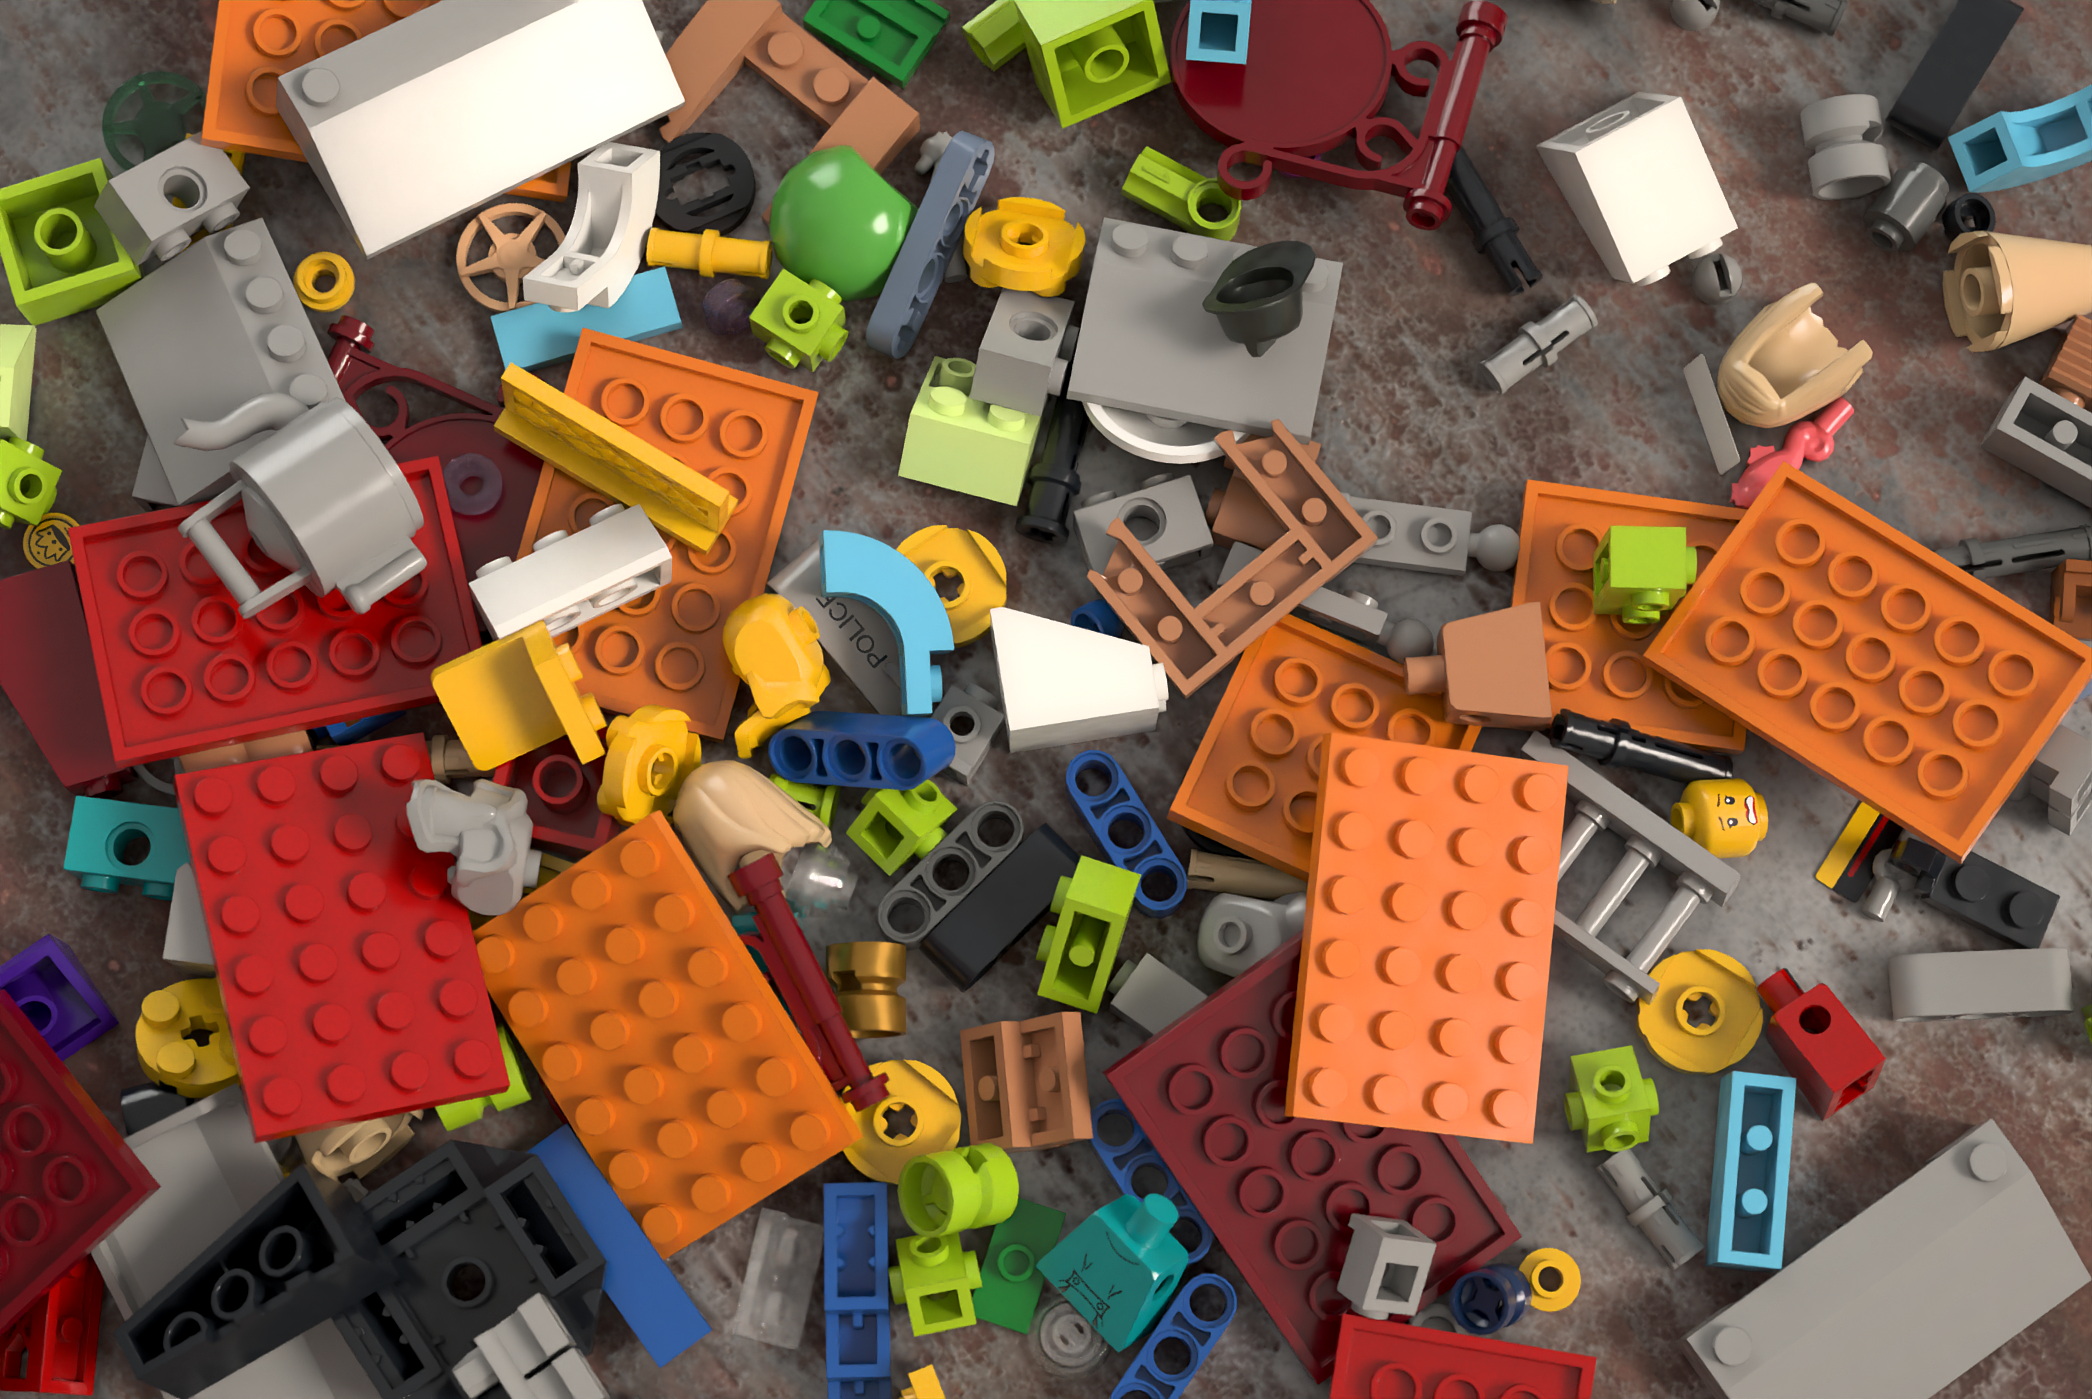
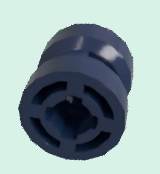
[1449,1263,1532,1335]

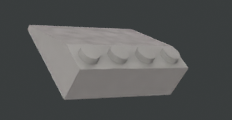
[96,217,346,506]
[1067,217,1343,445]

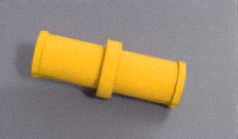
[646,227,773,280]

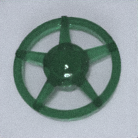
[102,71,206,171]

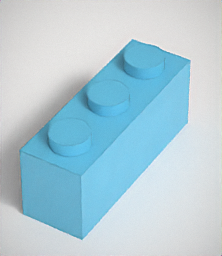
[1705,1071,1796,1273]

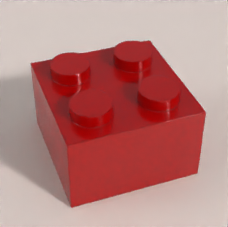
[492,727,621,859]

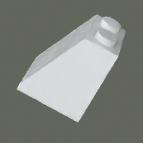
[1536,92,1738,286]
[990,607,1169,753]

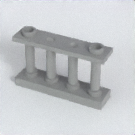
[1520,730,1741,1005]

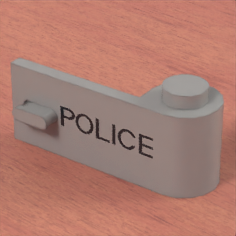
[766,539,944,716]

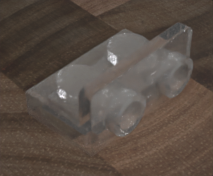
[731,1207,824,1350]

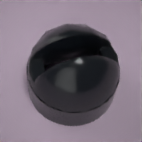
[1941,193,1996,242]

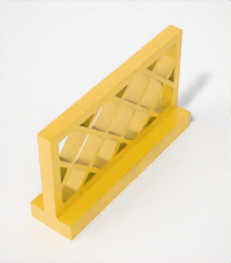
[494,362,738,556]

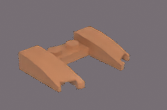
[659,0,920,226]
[1087,419,1378,700]

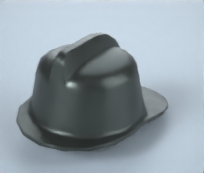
[1202,240,1316,357]

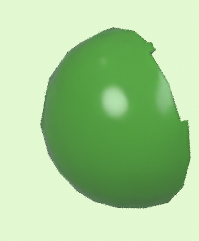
[769,145,919,302]

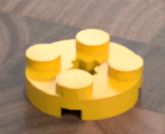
[963,197,1085,297]
[896,525,1007,648]
[597,704,701,827]
[1635,949,1763,1076]
[135,977,241,1098]
[840,1060,962,1186]

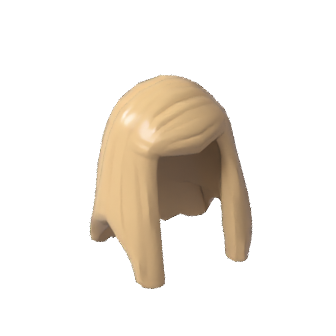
[1717,283,1873,428]
[673,760,832,915]

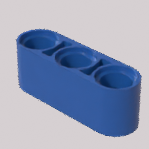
[768,711,956,790]
[1065,750,1187,919]
[1087,1099,1212,1267]
[1109,1274,1237,1399]

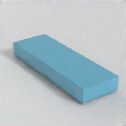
[490,266,683,372]

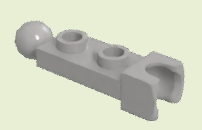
[1340,492,1520,576]
[1217,542,1434,665]

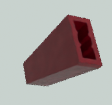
[0,560,138,799]

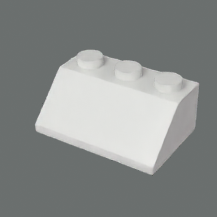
[469,504,672,641]

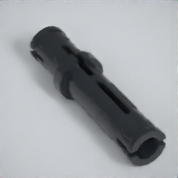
[1446,145,1543,297]
[1549,708,1733,784]

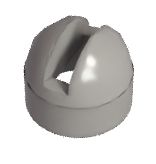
[1670,0,1720,31]
[1692,254,1743,305]

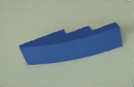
[526,1123,713,1368]
[824,1182,892,1399]

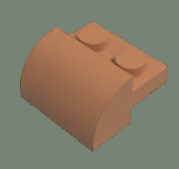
[960,1012,1093,1154]

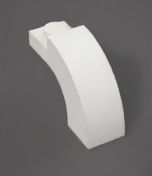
[523,142,660,312]

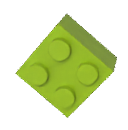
[1014,0,1171,129]
[0,157,146,326]

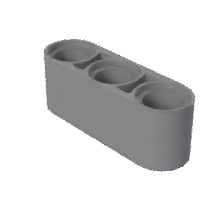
[1888,948,2074,1022]

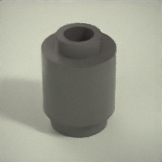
[1863,162,1949,253]

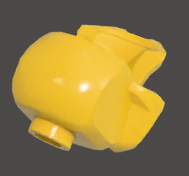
[722,593,831,759]

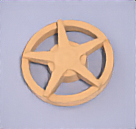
[456,203,565,313]

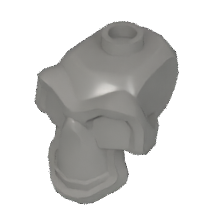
[407,779,542,915]
[1197,891,1307,977]

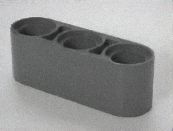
[877,800,1024,951]

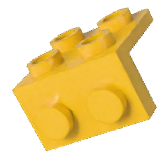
[430,619,607,771]

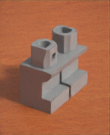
[2007,724,2092,836]
[452,1293,611,1399]

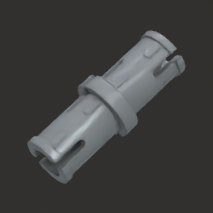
[1478,294,1598,395]
[1595,1148,1705,1271]

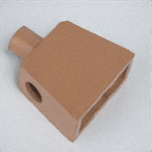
[1404,602,1552,731]

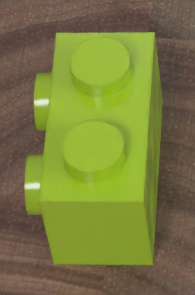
[1593,526,1697,624]
[1036,855,1141,1014]

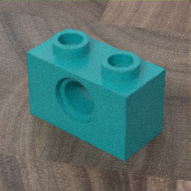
[63,796,191,901]

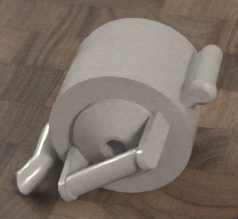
[174,392,427,619]

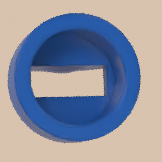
[1070,599,1124,638]

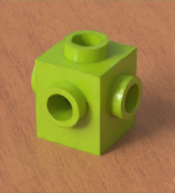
[749,269,849,373]
[0,436,62,530]
[846,780,958,876]
[1563,1045,1659,1153]
[888,1232,982,1337]

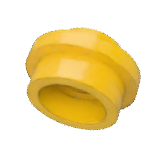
[293,252,355,312]
[1518,1248,1581,1312]

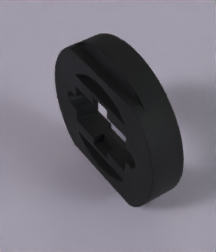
[655,132,756,237]

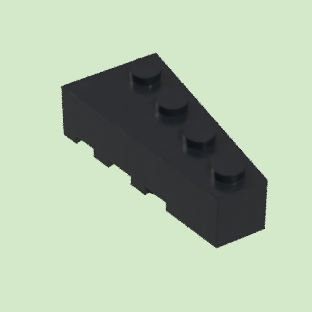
[113,1162,400,1399]

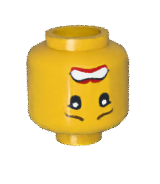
[1670,778,1768,859]

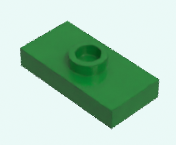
[972,1197,1066,1335]

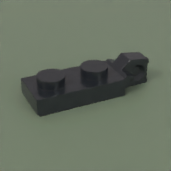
[1887,837,2061,949]

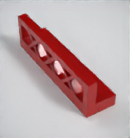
[0,1253,104,1396]

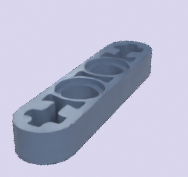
[866,131,995,359]

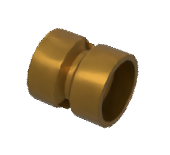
[826,941,907,1039]

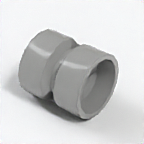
[1800,94,1891,200]

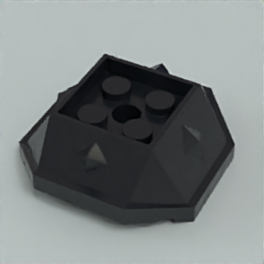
[330,1139,609,1399]

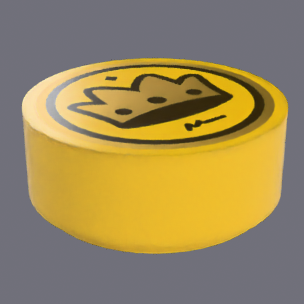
[23,513,80,569]

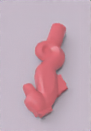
[1730,397,1855,509]

